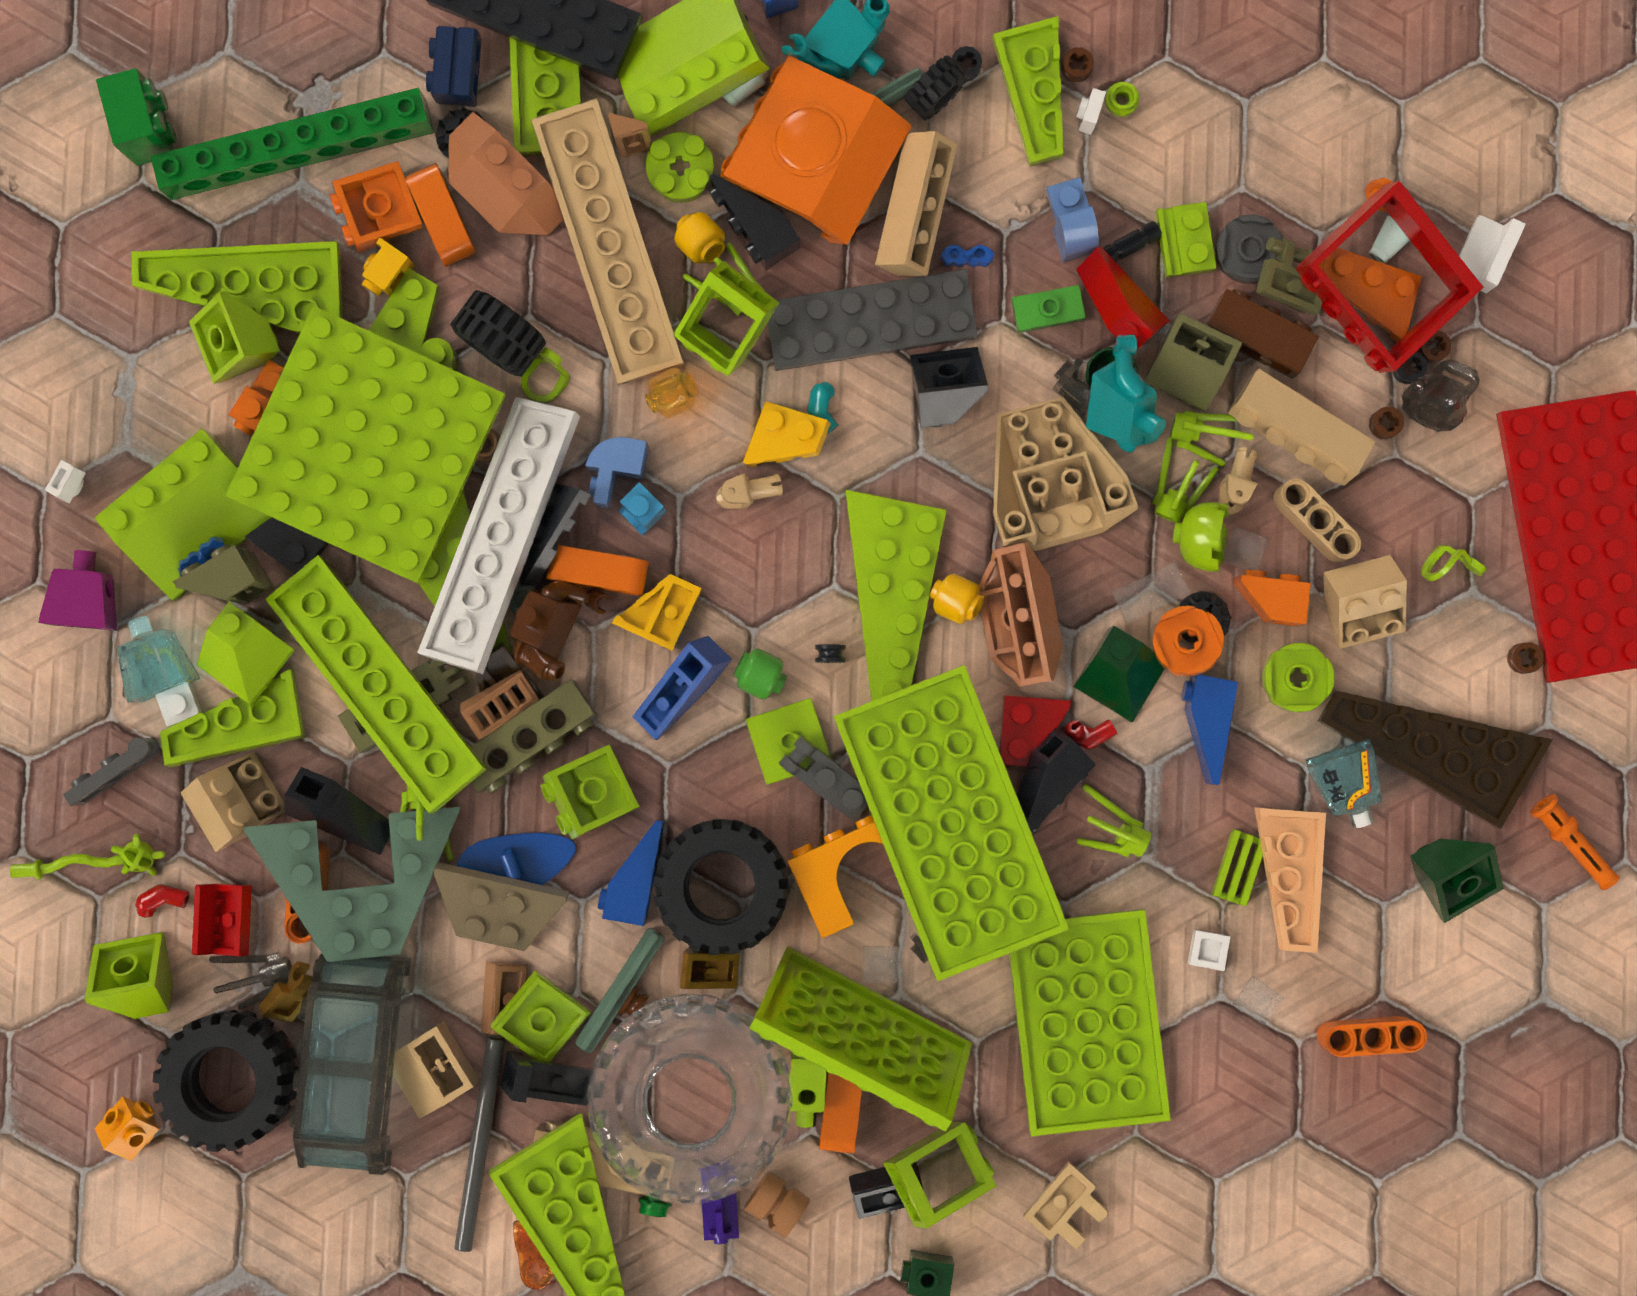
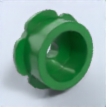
[638,1195,672,1217]

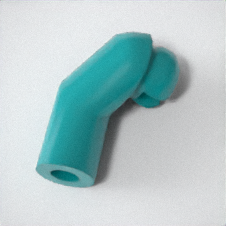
[808,382,839,435]

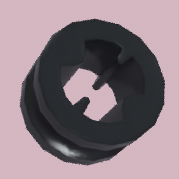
[952,46,982,82]
[1392,352,1427,384]
[815,644,846,663]

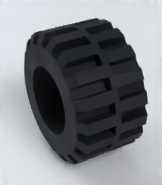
[450,290,546,377]

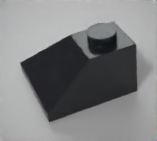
[910,347,988,428]

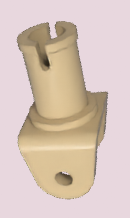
[1218,447,1258,515]
[716,473,783,509]

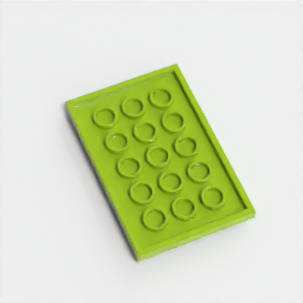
[1009,909,1171,1137]
[749,946,972,1132]

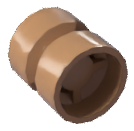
[743,1170,810,1238]

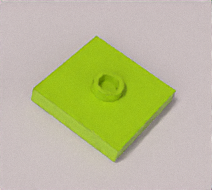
[745,698,831,785]
[490,970,590,1062]

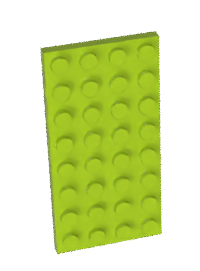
[833,665,1070,982]

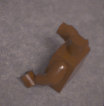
[510,580,611,682]

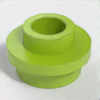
[1105,82,1140,117]

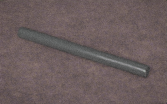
[454,1037,505,1252]

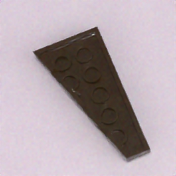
[1317,691,1553,829]

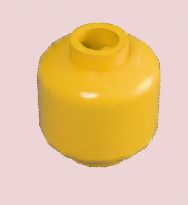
[674,212,725,264]
[930,574,984,624]

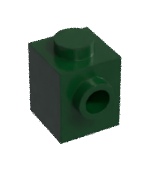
[900,1250,954,1296]

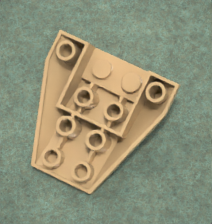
[993,397,1138,551]

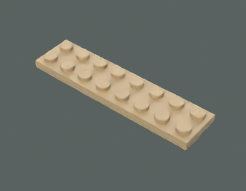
[531,98,684,385]

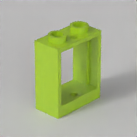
[673,261,779,376]
[883,1121,997,1229]

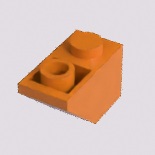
[1234,570,1311,627]

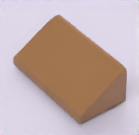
[608,113,652,158]
[481,962,528,1035]

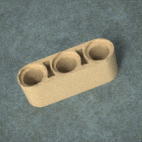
[1273,478,1361,563]

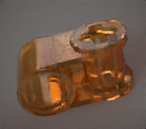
[513,1220,555,1289]

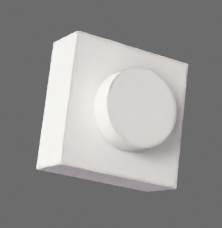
[1076,88,1106,135]
[45,460,86,503]
[155,682,203,727]
[1187,929,1230,971]

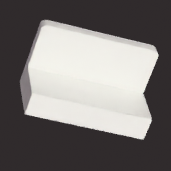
[1459,215,1526,294]

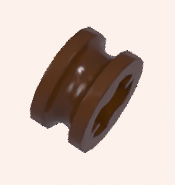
[1061,47,1094,83]
[1416,331,1451,363]
[1369,406,1404,440]
[1507,642,1544,674]
[618,986,650,1022]

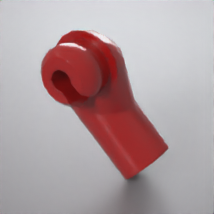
[1065,719,1118,749]
[135,884,190,918]

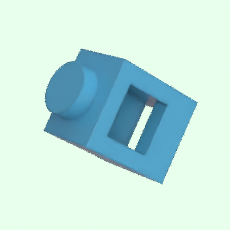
[618,482,667,536]

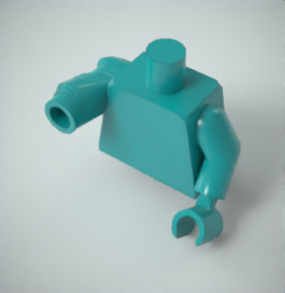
[782,0,890,80]
[1086,335,1166,453]

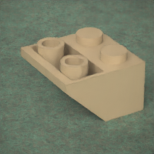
[1324,555,1407,649]
[180,752,284,852]
[383,1021,480,1119]

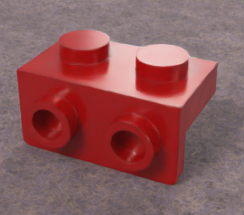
[192,883,252,956]

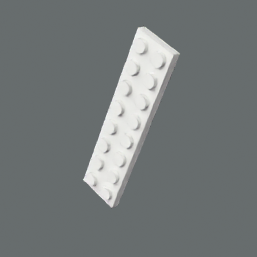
[417,397,580,674]

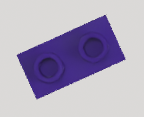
[700,1166,739,1244]

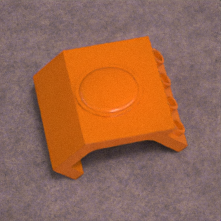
[720,55,912,245]

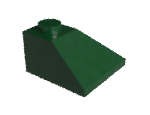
[1073,626,1165,723]
[1410,838,1504,923]

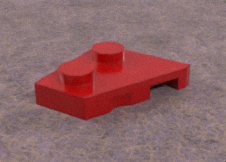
[999,695,1071,767]

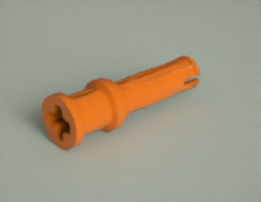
[1530,794,1620,890]

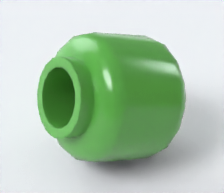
[733,648,787,700]

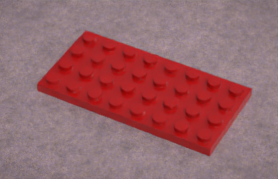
[1496,390,1637,683]

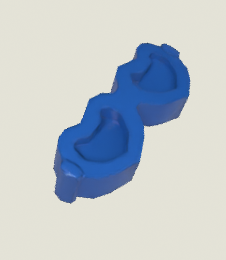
[940,244,994,268]
[178,537,225,577]

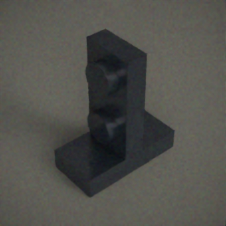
[500,1051,596,1106]

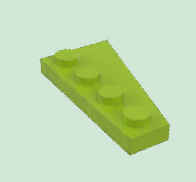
[160,669,305,768]

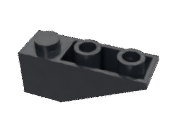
[708,173,800,270]
[1017,728,1096,833]
[284,767,390,855]

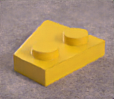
[743,401,831,467]
[612,574,702,652]

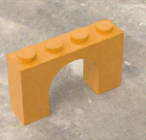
[788,815,883,939]

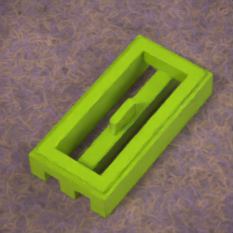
[1211,829,1263,907]

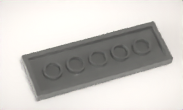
[767,269,978,371]

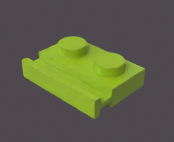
[1155,202,1217,278]

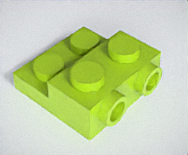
[540,744,639,839]

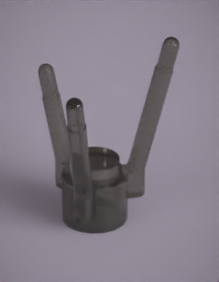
[209,952,292,1010]

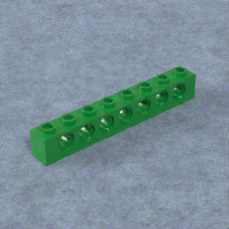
[150,87,435,200]

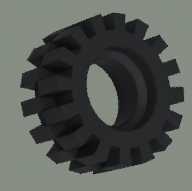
[905,55,968,121]

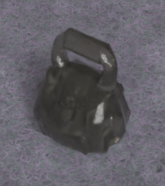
[1402,359,1480,432]

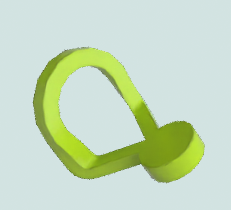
[521,347,570,404]
[1421,545,1487,581]

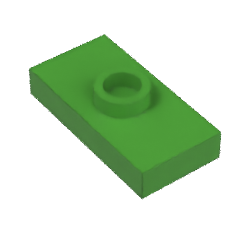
[1011,285,1086,333]

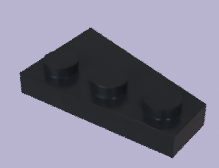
[519,483,592,586]
[244,517,329,574]

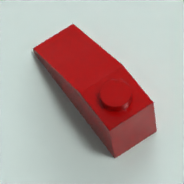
[1076,246,1170,351]

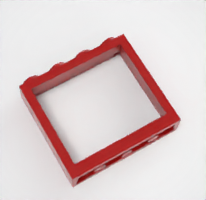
[1295,181,1484,373]

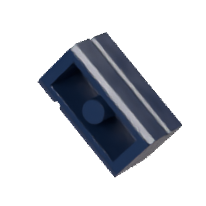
[426,26,482,107]

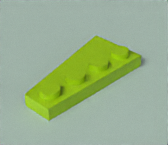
[992,16,1064,167]

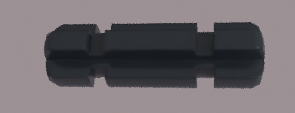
[1103,221,1162,262]

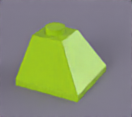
[189,292,280,384]
[197,601,295,706]
[84,932,173,1019]

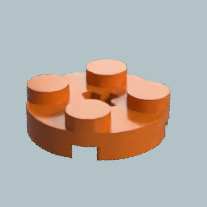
[1153,605,1224,677]

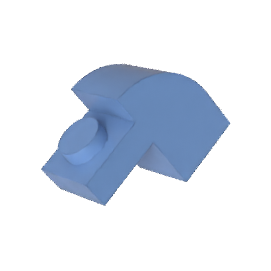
[1046,177,1099,263]
[585,437,649,509]

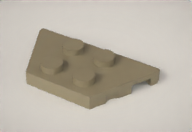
[433,862,569,951]

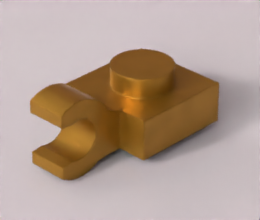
[258,961,316,1023]

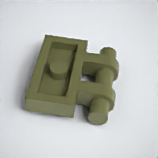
[1256,237,1322,315]

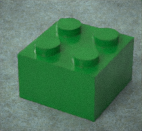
[96,68,177,166]

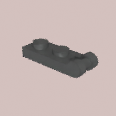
[779,736,868,822]
[63,737,160,806]

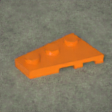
[1319,248,1422,342]

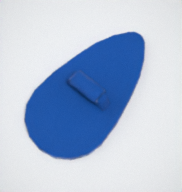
[457,833,576,885]

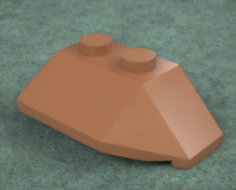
[449,112,564,236]
[979,542,1063,687]

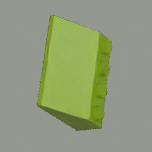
[618,0,770,136]
[94,428,271,601]

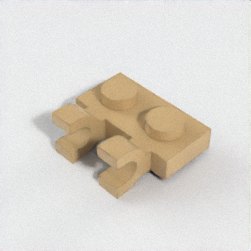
[1023,1161,1109,1250]

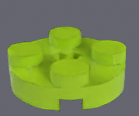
[646,132,715,203]
[1262,643,1335,712]

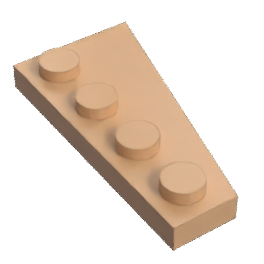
[1254,808,1326,953]

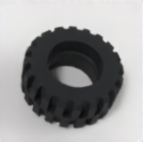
[653,819,789,955]
[152,1009,300,1152]

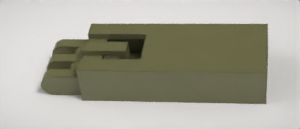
[338,660,469,753]

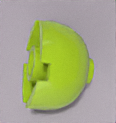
[1173,502,1229,573]

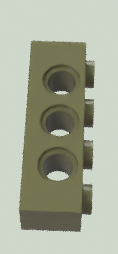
[471,679,598,794]

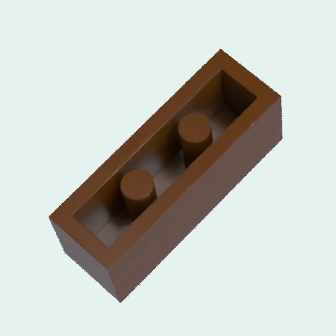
[1206,289,1319,379]

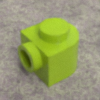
[419,338,458,371]

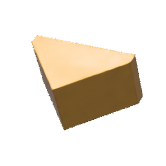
[680,948,740,989]

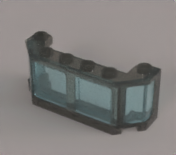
[289,953,411,1175]

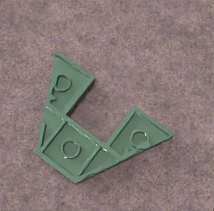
[243,807,460,962]

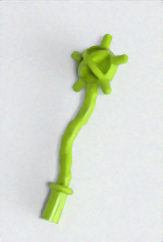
[10,834,165,880]

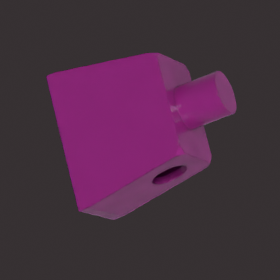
[38,550,117,631]

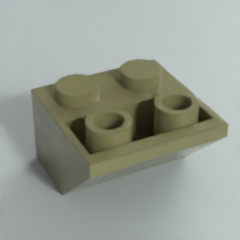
[1144,313,1242,412]
[173,544,275,605]

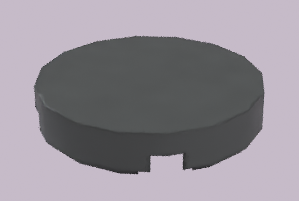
[1215,214,1283,284]

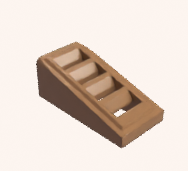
[460,670,539,740]

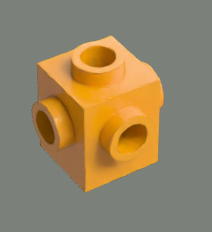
[94,1096,159,1161]

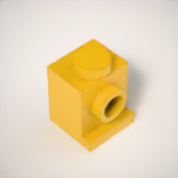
[361,238,415,297]

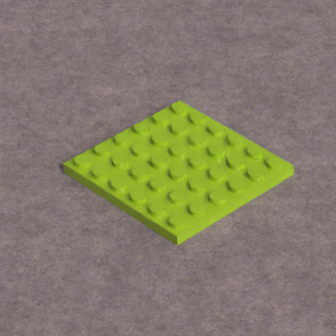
[225,305,506,584]

